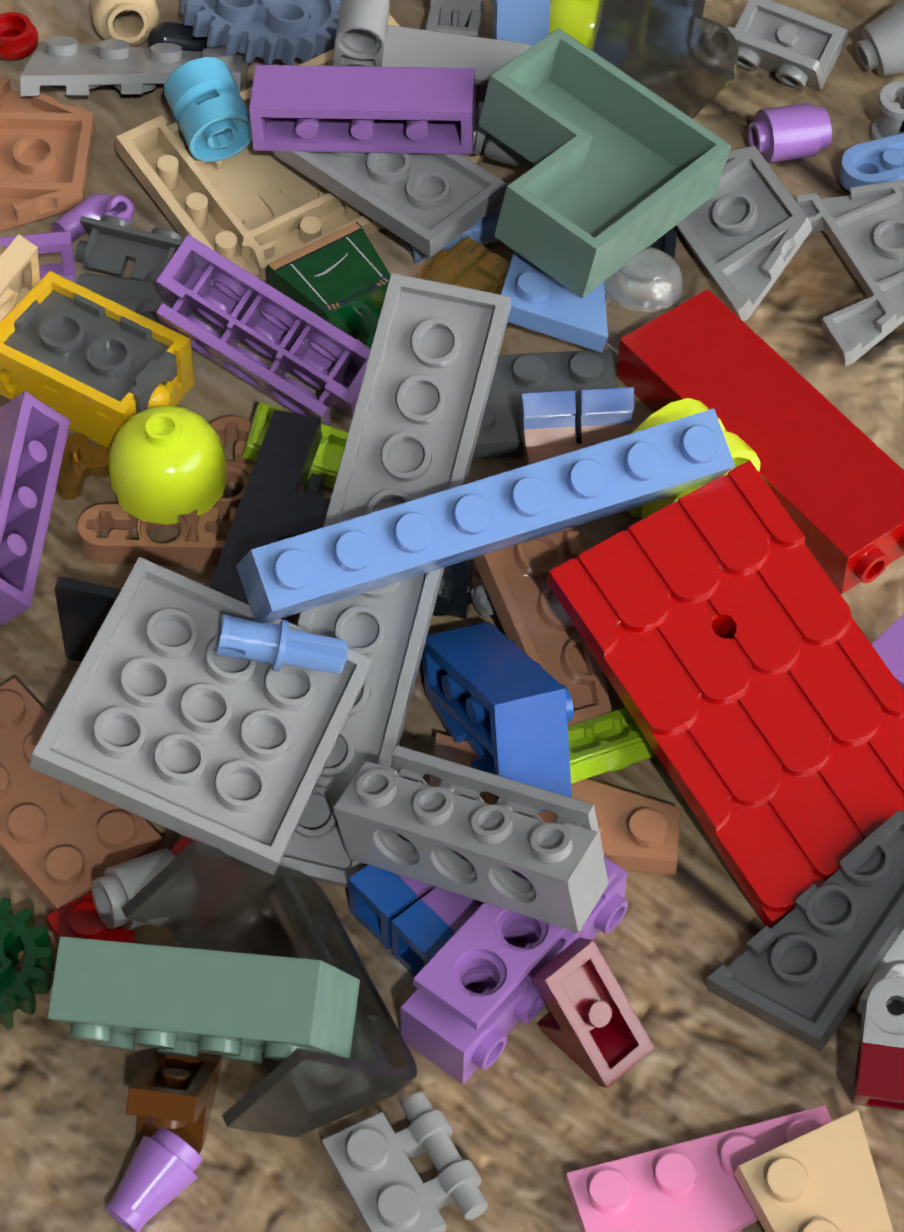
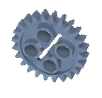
[180,0,341,65]

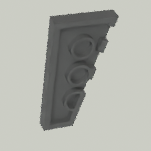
[706,810,904,1052]

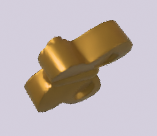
[57,433,110,500]

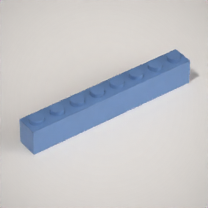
[236,409,735,623]

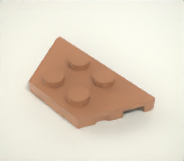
[0,76,96,232]

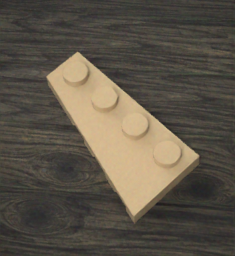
[734,1110,894,1232]

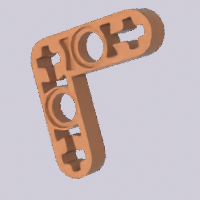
[77,415,255,566]

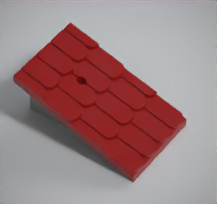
[548,460,904,929]

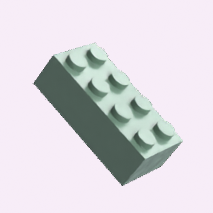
[48,937,360,1070]

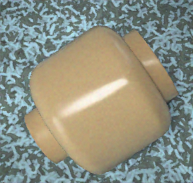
[89,0,160,47]

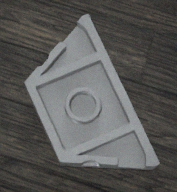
[675,146,813,322]

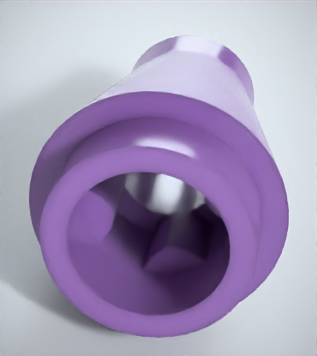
[105,1128,203,1232]

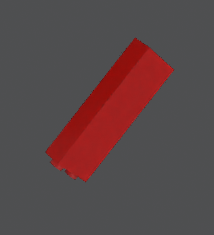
[616,289,904,594]

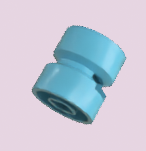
[164,57,252,162]

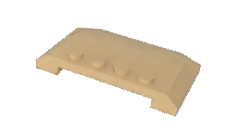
[116,13,485,281]

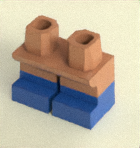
[518,387,634,466]

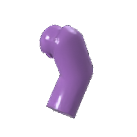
[51,194,135,242]

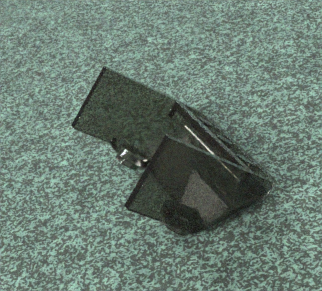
[121,842,417,1138]

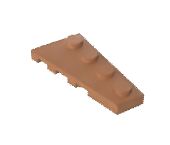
[473,527,612,726]

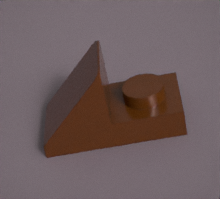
[126,1049,221,1154]

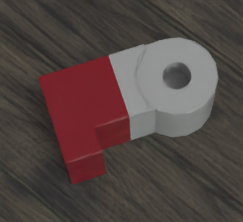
[852,976,904,1112]

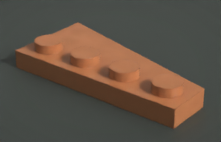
[429,732,681,875]

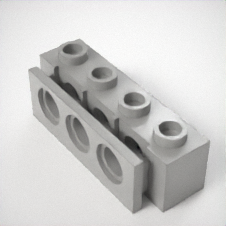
[333,745,609,933]

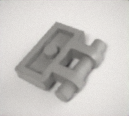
[322,1092,489,1232]

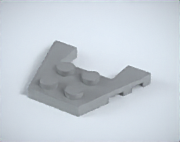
[797,180,904,367]

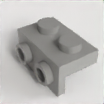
[721,0,848,91]

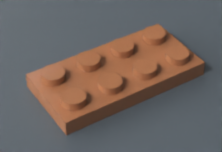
[0,677,164,912]

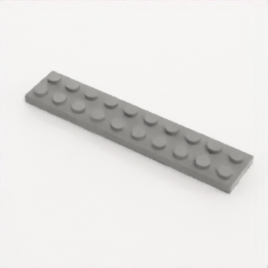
[235,273,511,889]

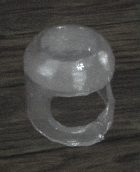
[604,246,683,354]

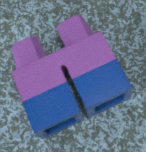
[348,839,484,977]

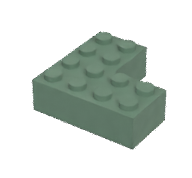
[478,28,732,299]

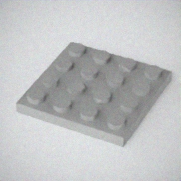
[29,557,373,875]

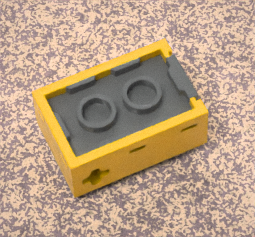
[0,271,195,448]

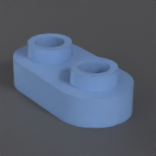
[839,133,904,192]

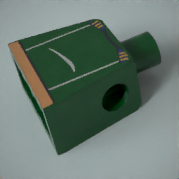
[267,222,391,349]

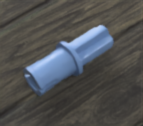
[215,614,348,674]

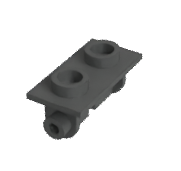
[75,215,184,280]

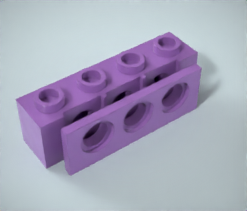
[156,234,371,426]
[400,856,628,1085]

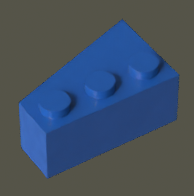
[422,622,574,812]

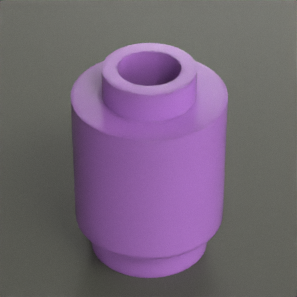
[748,103,832,163]

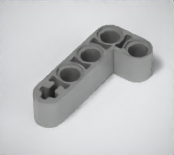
[333,0,532,107]

